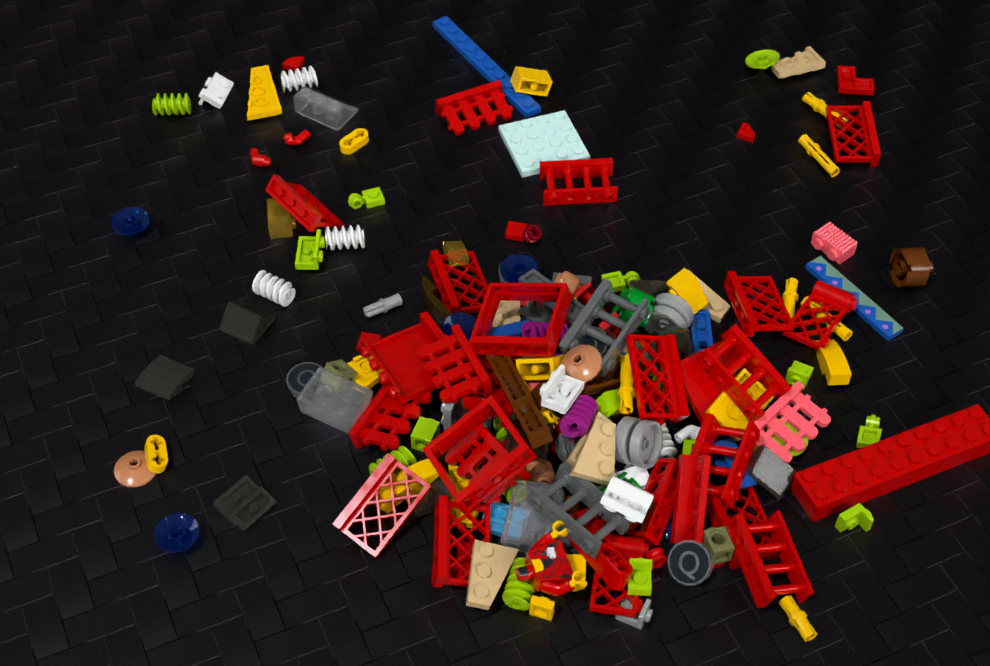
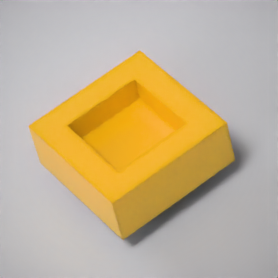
[529,595,555,621]

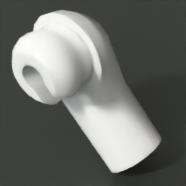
[674,425,700,443]

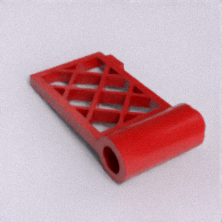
[782,280,858,350]
[589,533,649,618]

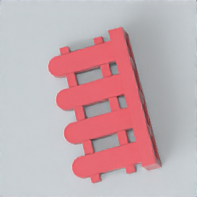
[741,381,831,465]

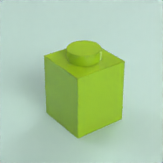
[595,389,622,420]
[411,416,440,452]

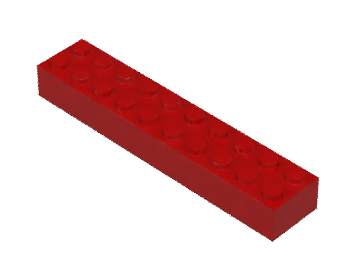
[790,404,990,522]

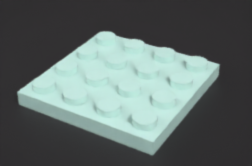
[498,110,590,178]

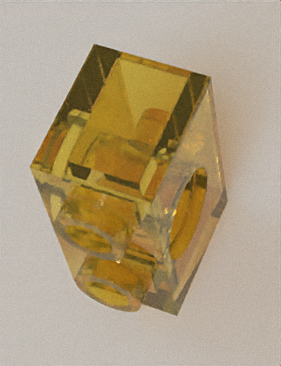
[267,198,296,239]

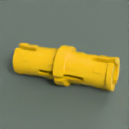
[779,595,818,642]

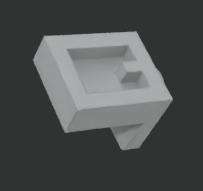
[615,599,653,629]

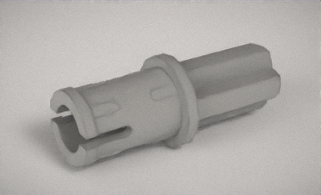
[363,293,403,318]

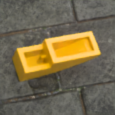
[814,339,852,386]
[374,458,439,514]

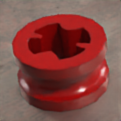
[645,548,668,569]

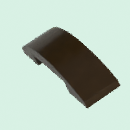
[422,277,474,338]

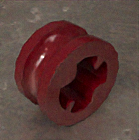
[522,224,542,244]

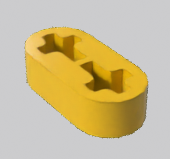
[339,128,369,155]
[144,435,168,474]

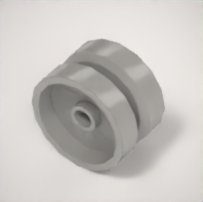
[644,293,694,343]
[615,416,663,469]

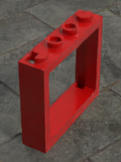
[469,282,573,357]
[423,395,538,512]

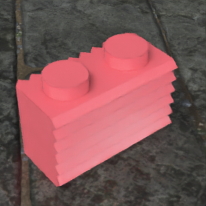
[811,222,858,265]

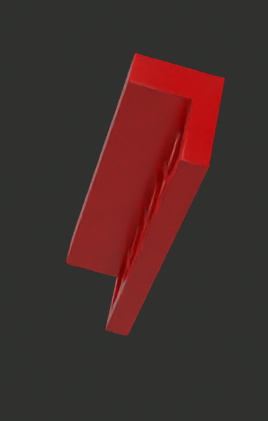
[670,454,711,546]
[625,458,679,547]

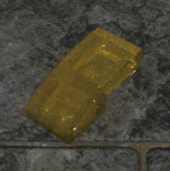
[442,241,469,266]

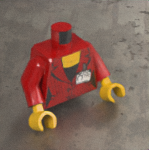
[515,521,587,596]

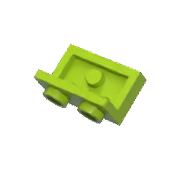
[295,229,325,270]

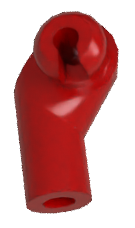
[283,130,311,145]
[250,148,271,167]

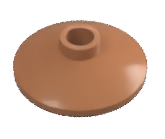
[561,345,602,383]
[114,450,157,488]

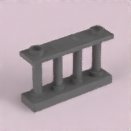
[518,269,585,330]
[558,278,650,377]
[526,461,631,559]

